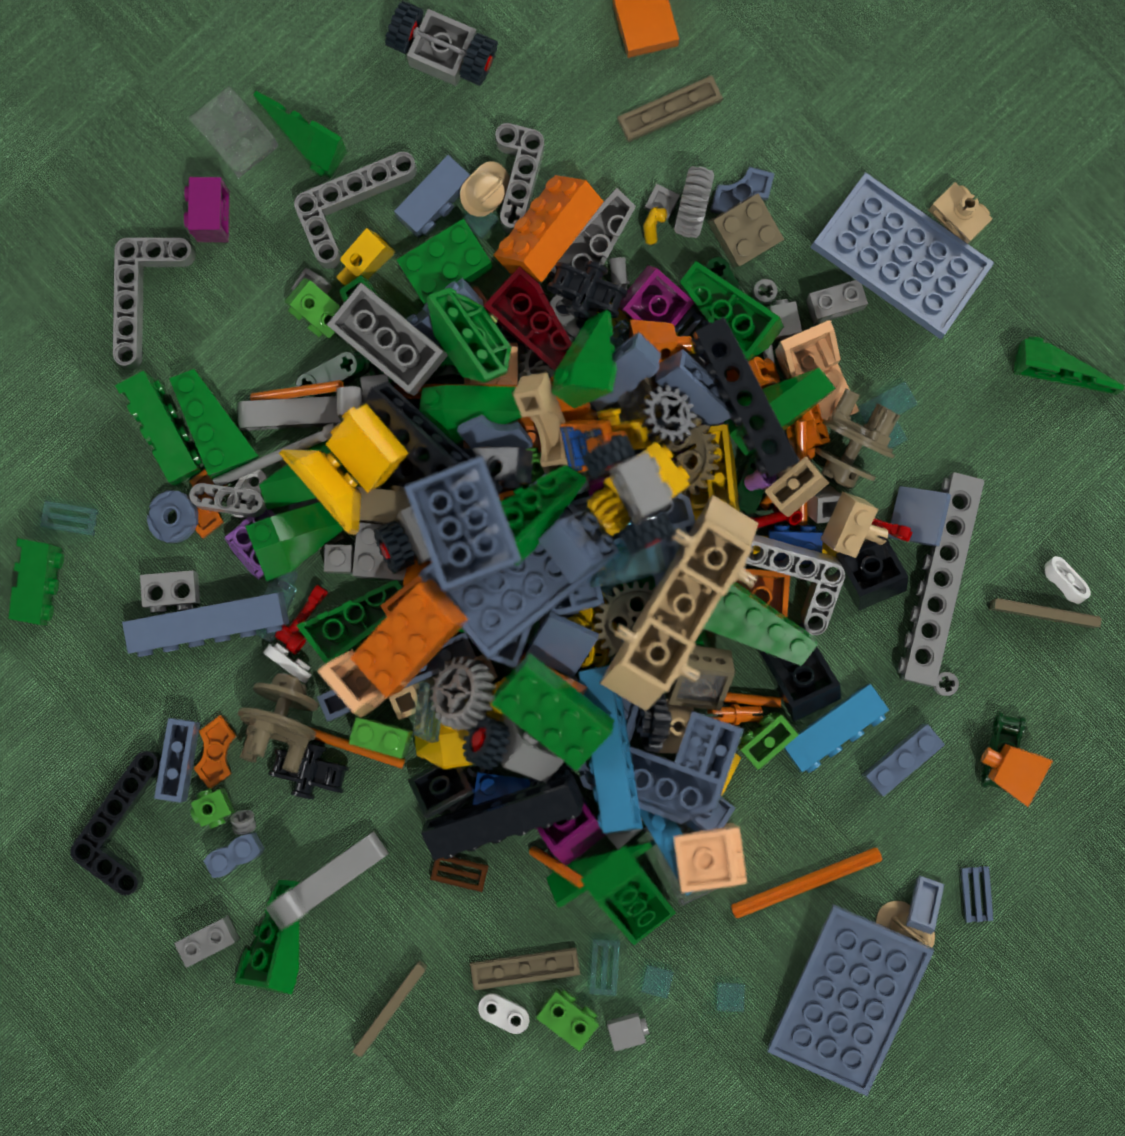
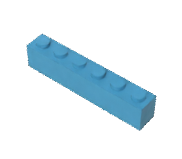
[577,666,643,834]

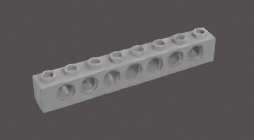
[898,472,985,687]

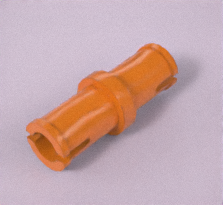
[707,704,763,725]

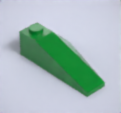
[725,368,836,456]

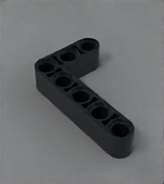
[70,751,161,895]

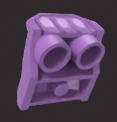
[225,508,275,580]

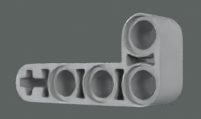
[495,123,544,234]

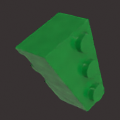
[8,538,64,626]

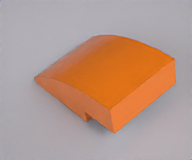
[612,0,679,58]

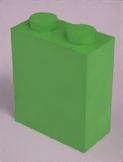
[349,717,414,758]

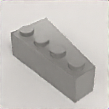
[548,188,636,303]

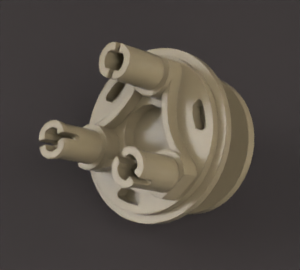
[814,388,900,488]
[237,673,319,773]

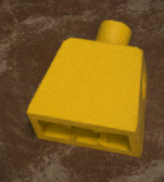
[336,228,396,286]

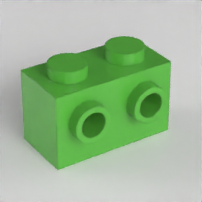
[284,278,341,339]
[737,712,799,770]
[536,989,599,1051]

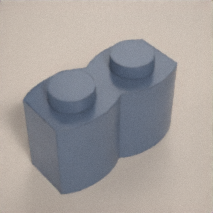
[204,833,265,878]

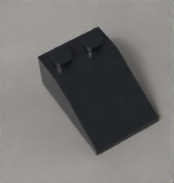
[757,623,841,722]

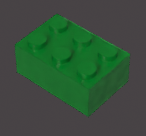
[396,218,493,306]

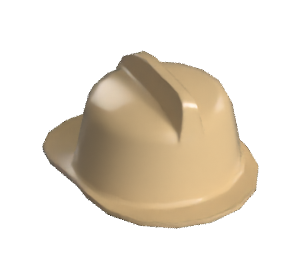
[460,161,510,217]
[876,900,935,947]

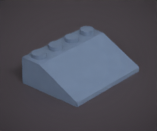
[405,456,522,593]

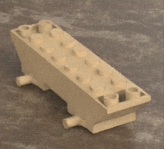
[600,495,758,711]

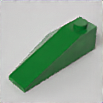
[253,91,347,178]
[680,261,784,361]
[551,309,617,409]
[1013,336,1124,395]
[419,385,522,446]
[259,440,361,510]
[499,465,587,566]
[245,502,344,581]
[546,840,656,908]
[234,879,300,995]

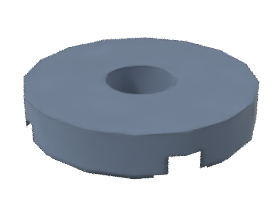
[147,491,199,543]

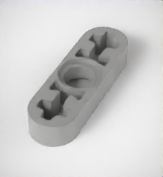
[190,483,266,517]

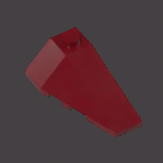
[483,266,572,372]

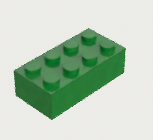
[491,653,614,771]
[580,846,676,946]

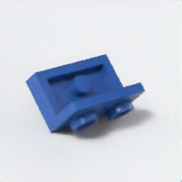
[767,524,823,564]
[473,773,530,805]

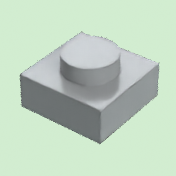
[645,184,680,221]

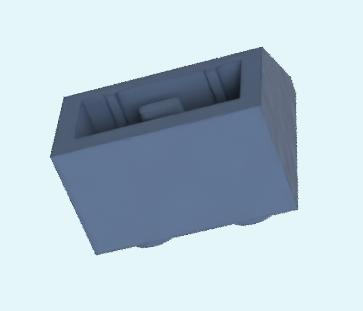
[538,508,620,584]

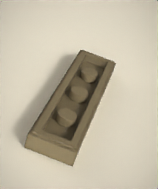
[617,75,723,143]
[989,598,1102,629]
[470,947,580,990]
[352,960,427,1057]

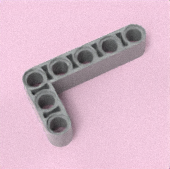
[294,152,417,269]
[113,238,196,370]
[237,386,364,431]
[745,534,845,635]
[266,832,389,930]

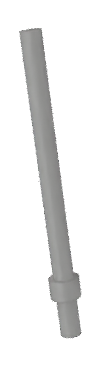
[213,422,342,486]

